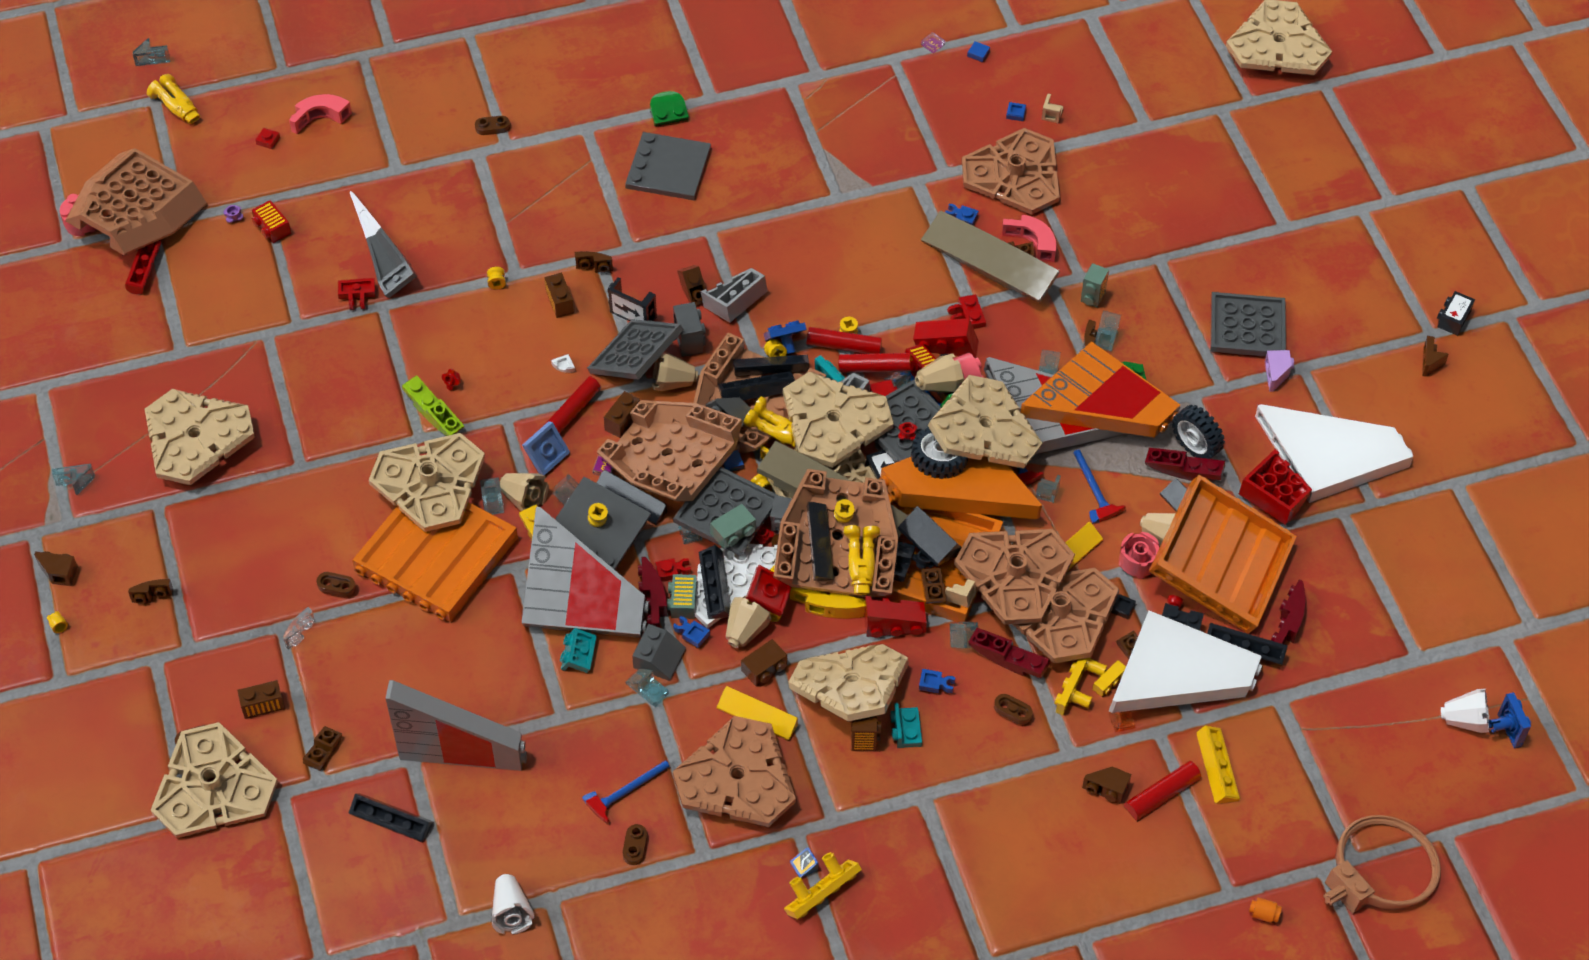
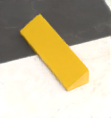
[1065,522,1103,572]
[717,686,798,741]
[1197,725,1240,804]

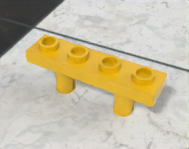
[1054,657,1107,715]
[784,852,862,919]

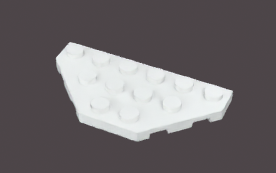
[695,544,777,629]

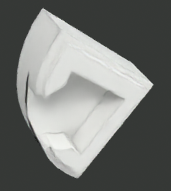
[551,354,576,373]

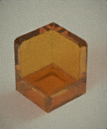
[1109,711,1135,733]

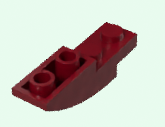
[1145,447,1225,481]
[638,557,667,628]
[1271,579,1306,644]
[968,627,1050,679]

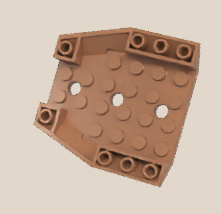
[66,148,207,255]
[693,333,827,454]
[597,400,742,501]
[773,469,898,598]

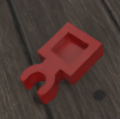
[655,558,691,581]

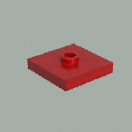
[746,565,792,616]

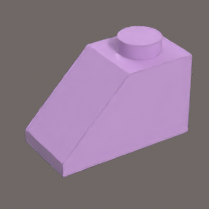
[1265,350,1294,392]

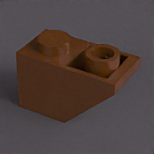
[677,265,706,305]
[34,551,78,586]
[1082,766,1132,804]

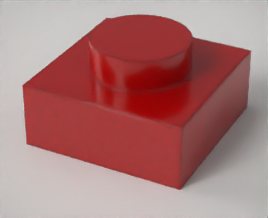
[255,128,280,149]

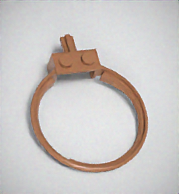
[1323,815,1441,914]

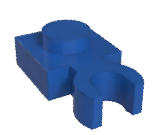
[945,204,979,226]
[673,616,710,648]
[919,669,955,693]

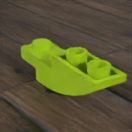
[402,375,464,436]

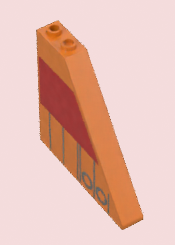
[1020,341,1181,438]

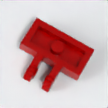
[338,278,376,310]
[947,294,986,329]

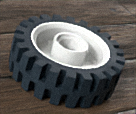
[1172,405,1225,459]
[911,427,968,479]

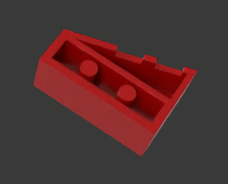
[913,318,979,358]
[864,596,927,638]

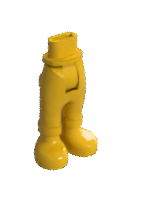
[147,74,201,124]
[743,396,796,447]
[843,525,880,595]

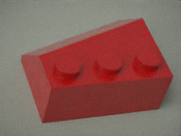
[1239,448,1312,525]

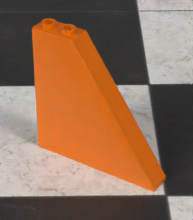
[879,448,1042,519]

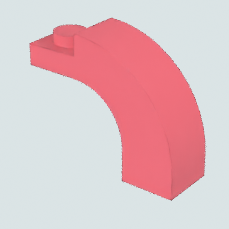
[289,94,352,134]
[1002,215,1056,262]

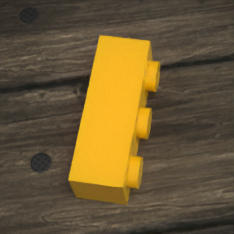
[1092,660,1126,697]

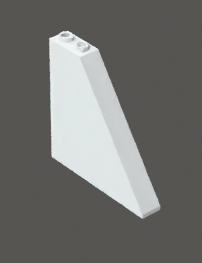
[1255,404,1413,503]
[1109,611,1262,713]

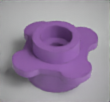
[223,205,244,223]

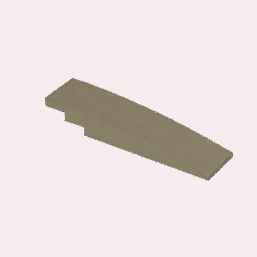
[921,210,1060,303]
[757,441,908,540]

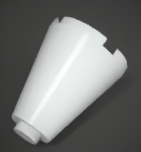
[491,874,534,934]

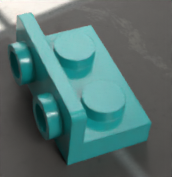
[815,355,845,382]
[560,628,596,673]
[890,703,922,748]

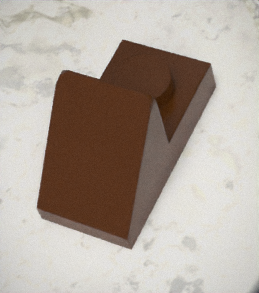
[1422,336,1449,377]

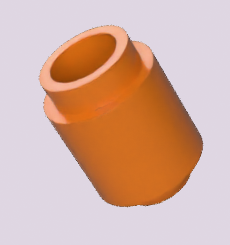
[1249,897,1282,923]

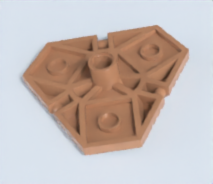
[962,128,1060,215]
[954,529,1075,624]
[1012,568,1119,663]
[673,716,796,827]

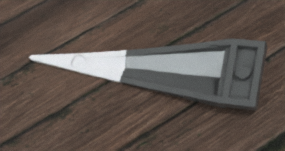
[350,191,417,298]

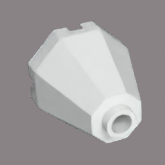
[1441,689,1490,733]

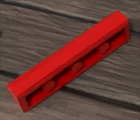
[125,239,163,295]
[806,327,882,354]
[838,353,915,373]
[544,376,601,434]
[1124,761,1201,821]

